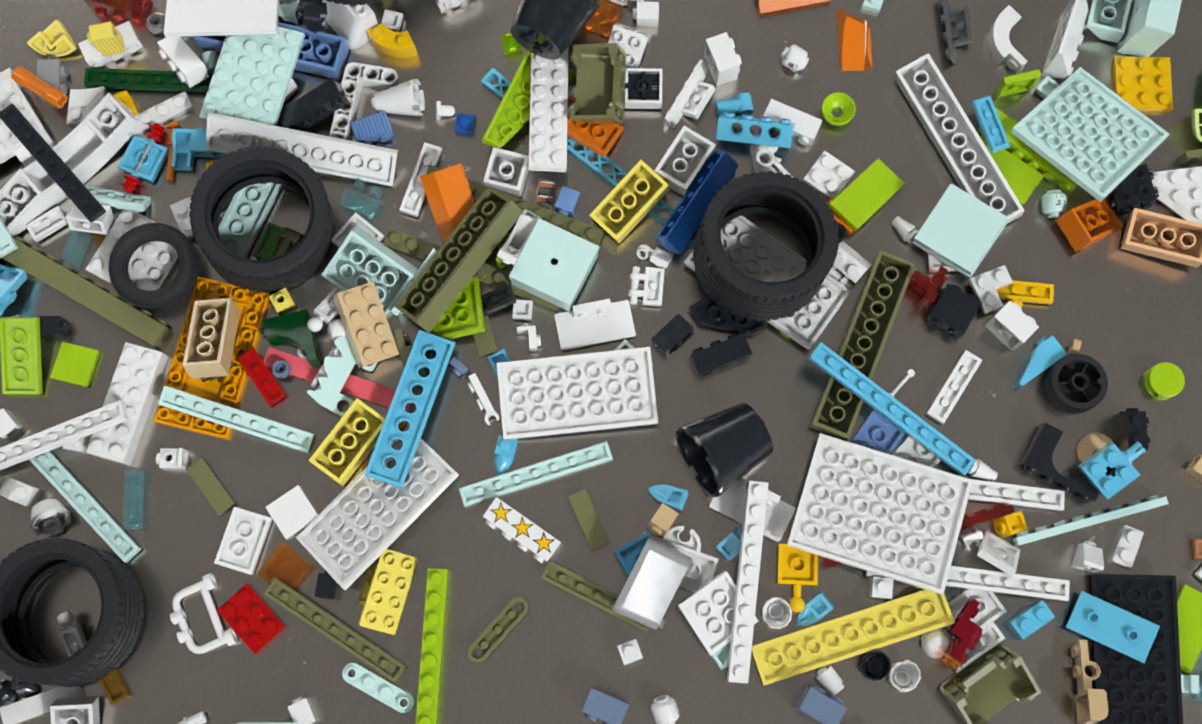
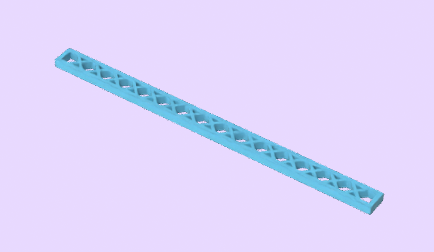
[481,68,699,249]

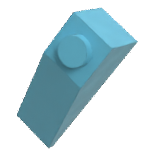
[1014,335,1067,390]

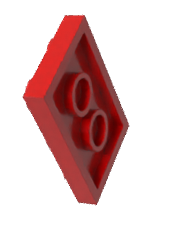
[217,583,287,655]

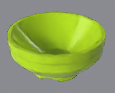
[822,92,856,126]

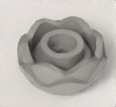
[145,12,165,35]

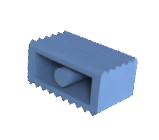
[350,111,394,145]

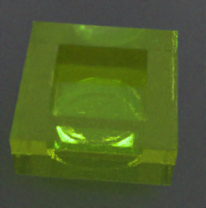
[501,33,523,55]

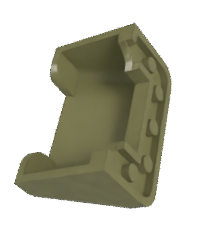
[568,43,626,124]
[940,644,1041,724]

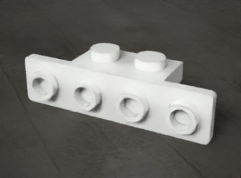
[665,59,716,129]

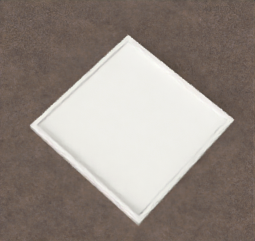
[164,0,279,37]

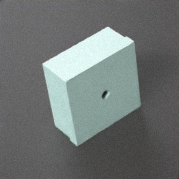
[1116,0,1182,57]
[913,183,1008,278]
[509,218,600,312]

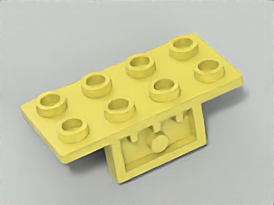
[357,549,418,635]

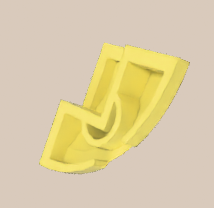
[27,20,77,57]

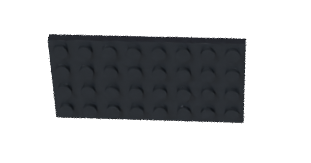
[1091,574,1183,724]

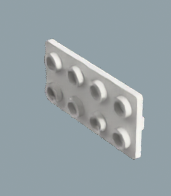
[554,299,636,351]
[709,479,795,543]

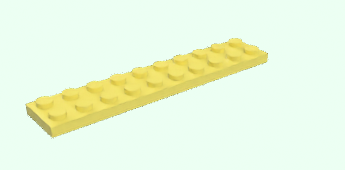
[751,590,955,686]

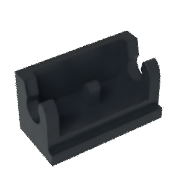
[651,313,695,359]

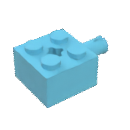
[1077,441,1146,500]

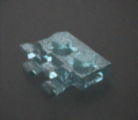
[339,178,383,221]

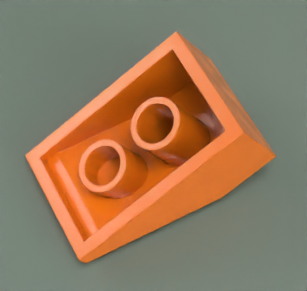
[1056,198,1124,252]

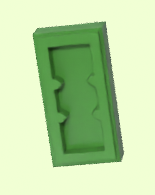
[253,222,284,260]

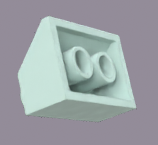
[1086,0,1132,43]

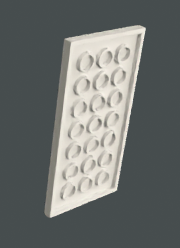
[684,216,852,350]
[497,347,658,440]
[296,426,459,591]

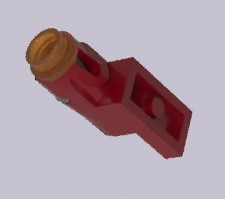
[942,598,983,671]

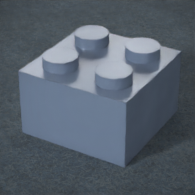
[794,685,847,724]
[582,687,629,724]

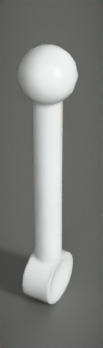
[889,369,915,397]

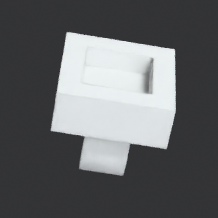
[958,525,984,551]

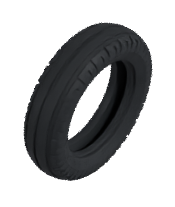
[108,223,198,309]

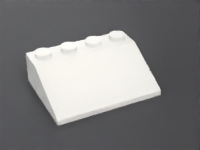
[1041,0,1089,83]

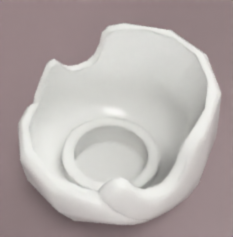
[762,597,792,629]
[921,627,951,659]
[888,660,921,692]

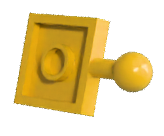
[777,544,818,613]

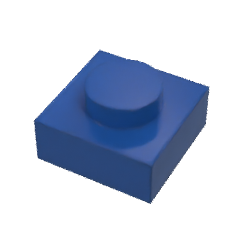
[454,113,476,135]

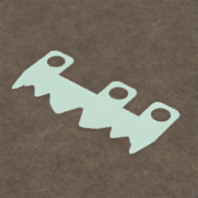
[307,323,395,417]

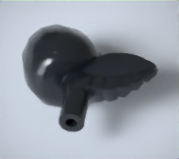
[0,678,40,707]

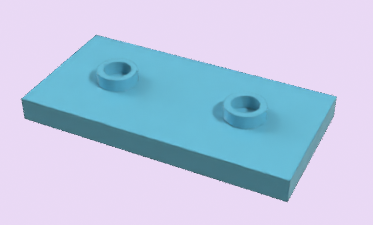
[1065,591,1160,663]

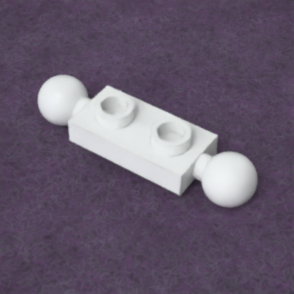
[307,286,343,332]
[57,611,87,657]

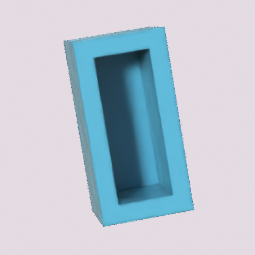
[1004,600,1055,640]

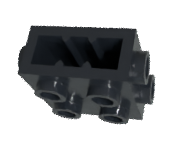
[1109,164,1159,214]
[926,283,982,338]
[1112,408,1150,456]

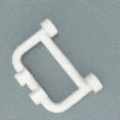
[170,573,238,654]

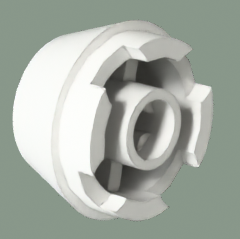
[30,499,71,537]

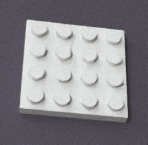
[85,209,179,291]

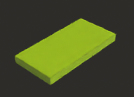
[980,134,1044,206]
[829,158,905,232]
[0,317,43,394]
[1177,584,1202,675]

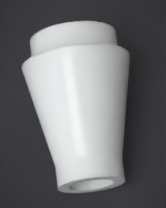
[891,216,919,243]
[967,459,998,482]

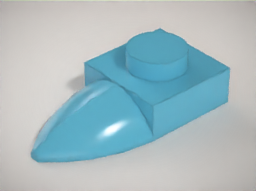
[494,435,518,475]
[648,484,689,511]
[797,592,835,626]

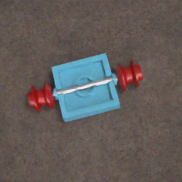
[118,123,169,194]

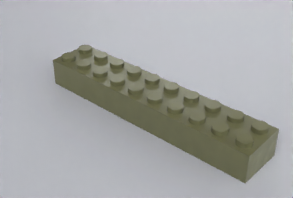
[809,250,916,441]

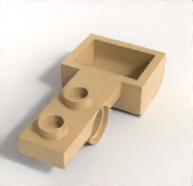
[1071,640,1108,724]

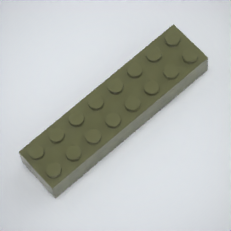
[394,186,523,333]

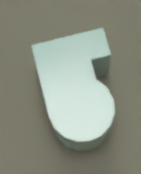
[1181,675,1199,694]

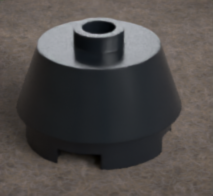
[295,0,327,33]

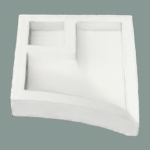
[66,87,106,127]

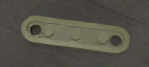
[468,597,529,663]

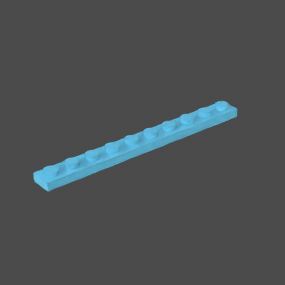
[808,342,975,476]

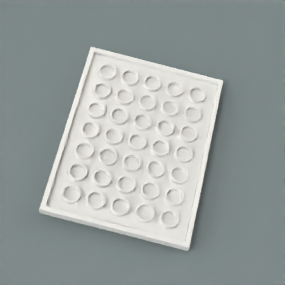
[787,433,973,595]

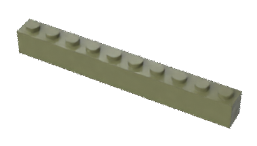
[2,236,171,350]

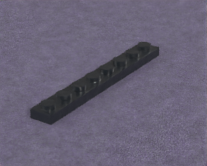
[0,103,107,223]

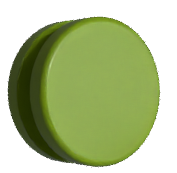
[1144,362,1185,400]

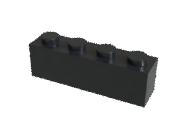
[276,77,349,131]

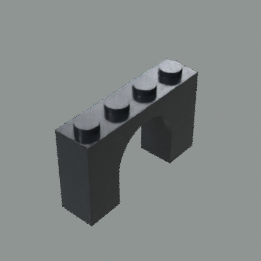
[1020,423,1112,503]

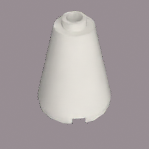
[371,79,425,116]

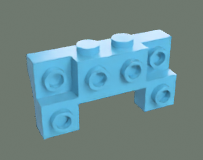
[171,127,228,171]
[0,264,27,316]

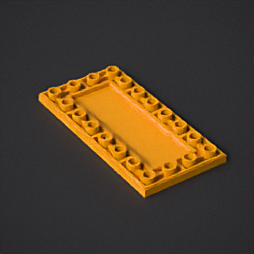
[153,276,271,440]

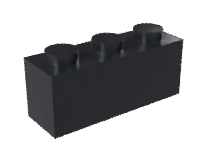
[689,333,753,379]

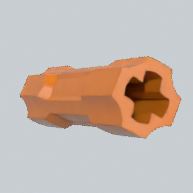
[11,66,68,109]

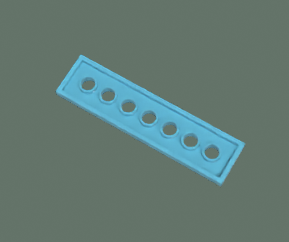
[364,330,456,489]

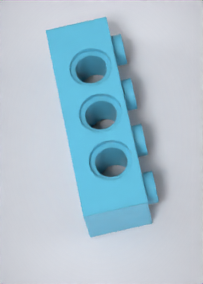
[716,112,795,148]

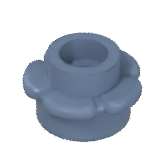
[272,360,291,378]

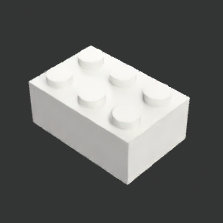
[654,126,716,196]

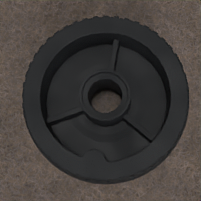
[1044,354,1108,414]

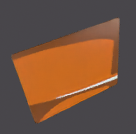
[836,9,873,71]

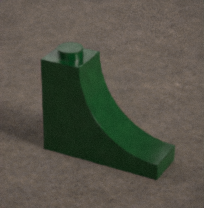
[261,309,321,369]

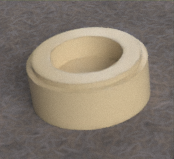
[1068,338,1082,355]

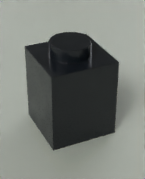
[37,316,69,339]
[314,570,340,600]

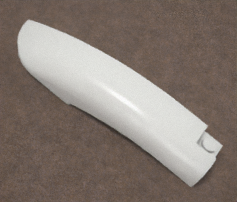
[0,93,139,237]

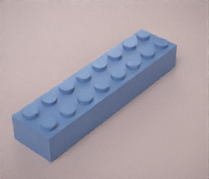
[194,22,350,80]

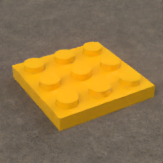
[1113,56,1173,112]

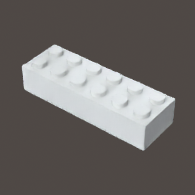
[86,342,169,466]

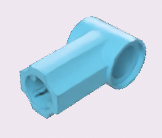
[715,92,754,117]

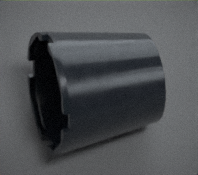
[510,0,600,60]
[675,403,773,497]

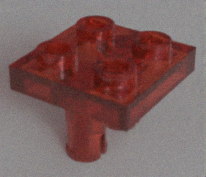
[908,266,948,311]

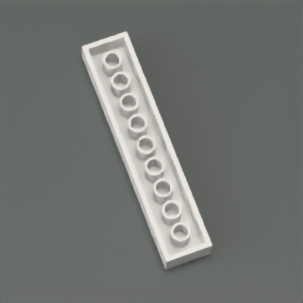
[894,53,1025,224]

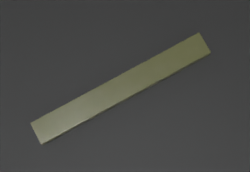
[263,577,406,683]

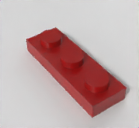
[238,348,286,406]

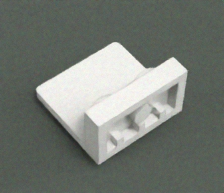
[608,23,652,68]

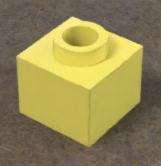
[268,288,297,315]

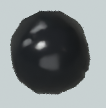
[861,650,891,681]

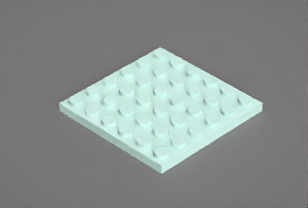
[1011,67,1169,202]

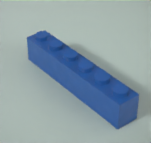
[655,151,739,253]

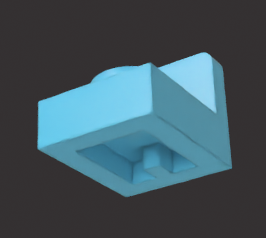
[716,528,742,561]

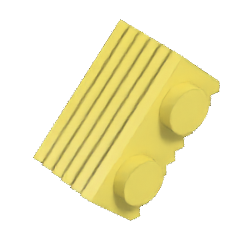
[87,21,126,57]

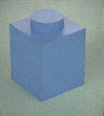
[555,186,580,218]

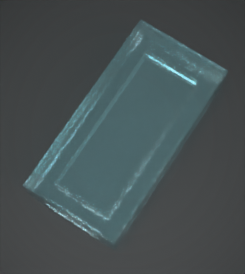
[59,230,93,267]

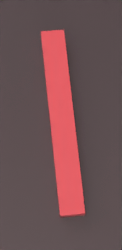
[264,347,411,412]

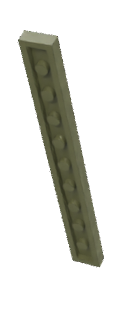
[426,165,604,246]
[383,227,560,312]

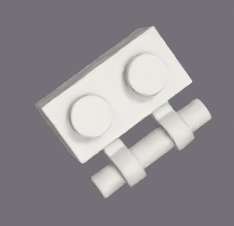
[828,241,872,290]

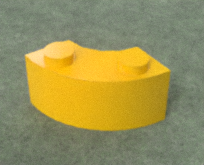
[367,23,418,59]

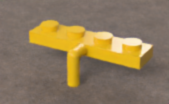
[996,280,1054,308]

